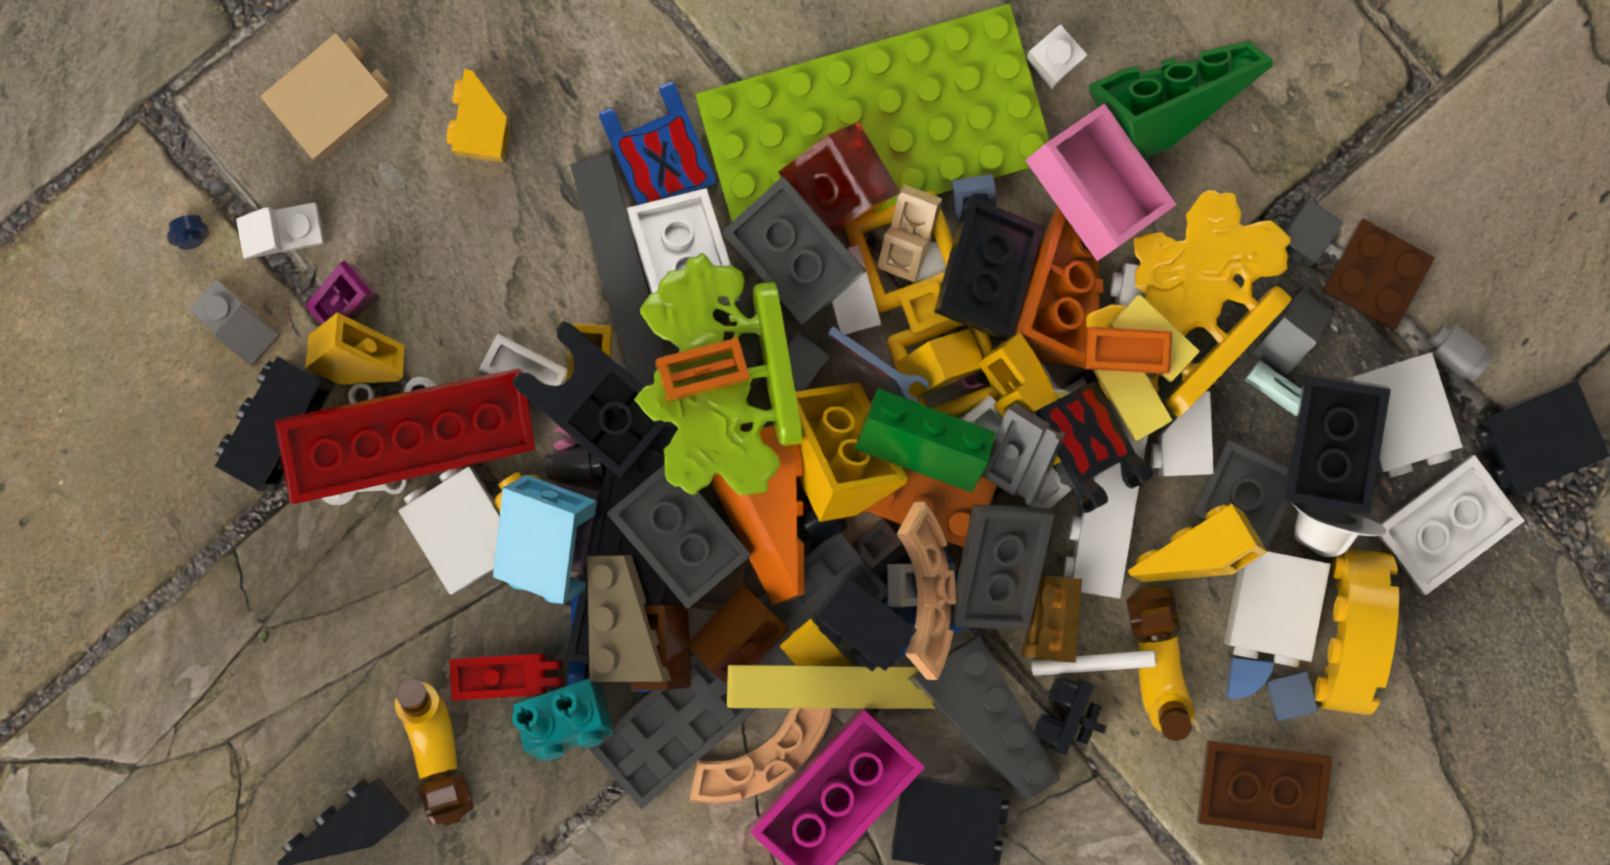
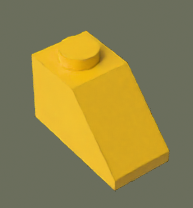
[305,312,405,384]

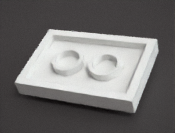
[627,188,740,304]
[1378,455,1524,595]

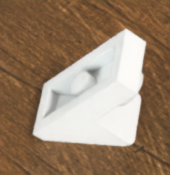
[236,202,325,259]

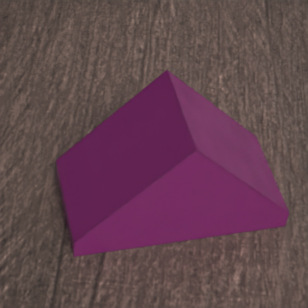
[305,260,381,325]

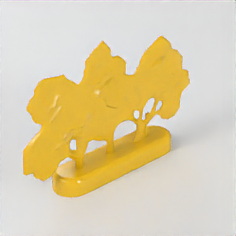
[1086,190,1292,417]

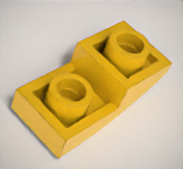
[780,618,854,666]

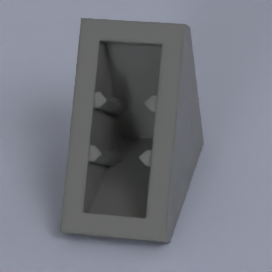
[1251,288,1334,377]

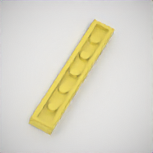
[727,665,936,709]

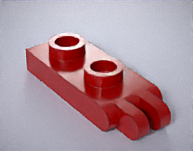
[449,653,563,701]

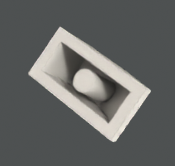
[1150,391,1214,477]

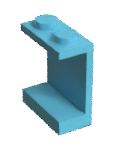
[493,475,597,604]

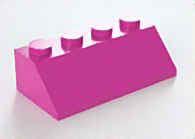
[750,709,925,865]

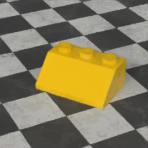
[773,382,908,522]

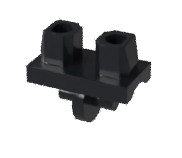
[1034,677,1108,755]

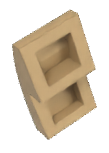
[877,185,943,282]

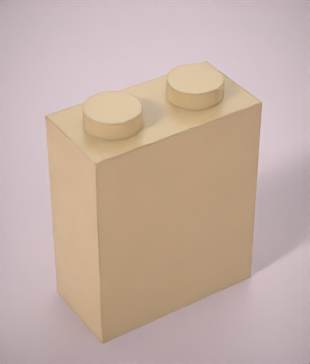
[260,33,395,164]

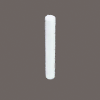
[1032,650,1157,676]

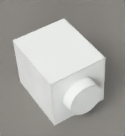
[1026,24,1087,90]

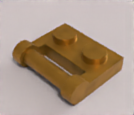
[1021,575,1082,663]

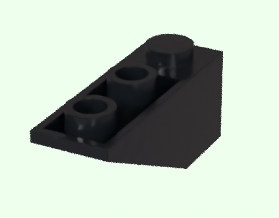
[277,778,410,865]

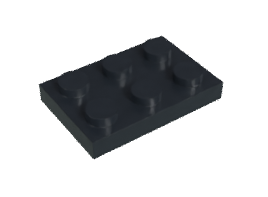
[934,196,1044,341]

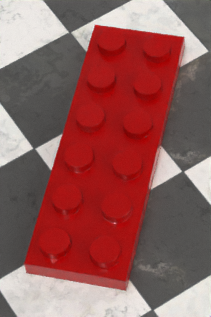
[274,368,536,505]

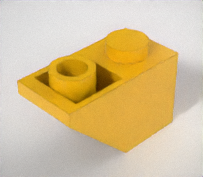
[447,69,511,163]

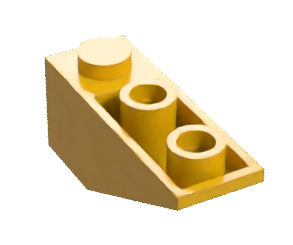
[1127,504,1268,582]

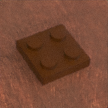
[1321,218,1435,330]

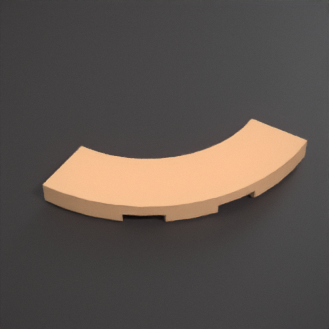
[897,502,956,680]
[689,708,834,803]

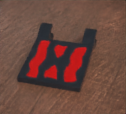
[1035,381,1153,513]

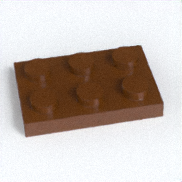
[1197,740,1332,839]

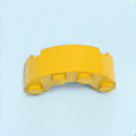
[1314,547,1399,716]

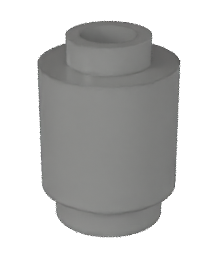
[1428,323,1493,382]

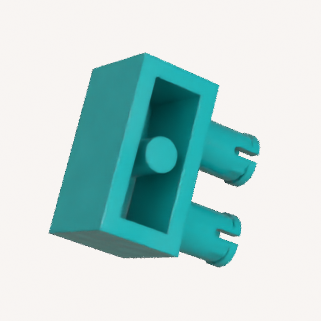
[512,678,614,761]

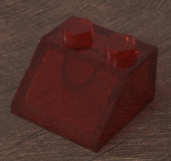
[778,121,901,234]

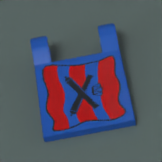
[599,82,717,205]

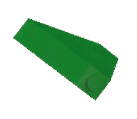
[1089,41,1273,159]

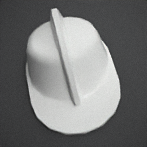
[1292,502,1386,557]

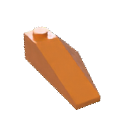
[1000,206,1103,368]
[712,425,804,605]

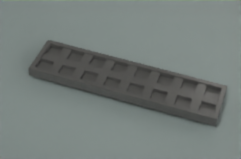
[589,533,888,809]

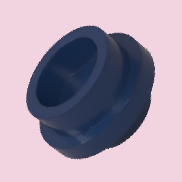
[167,215,209,250]

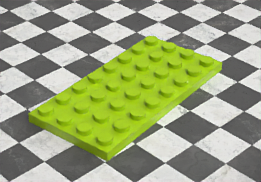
[695,3,1050,227]

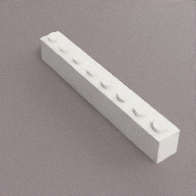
[1062,263,1156,599]

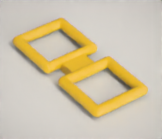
[845,191,1002,417]

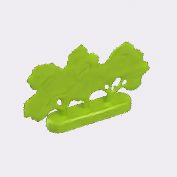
[634,253,802,495]

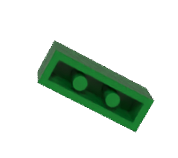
[855,388,996,492]

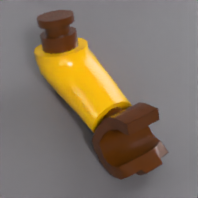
[1127,586,1195,741]
[395,679,474,826]

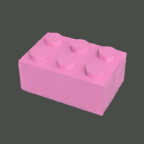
[1025,104,1177,261]

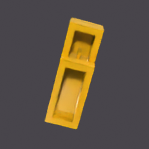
[977,332,1061,466]

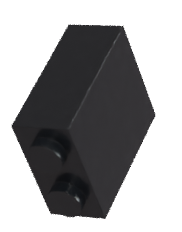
[1475,380,1610,495]
[890,775,1009,865]

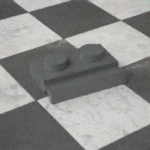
[982,403,1067,505]

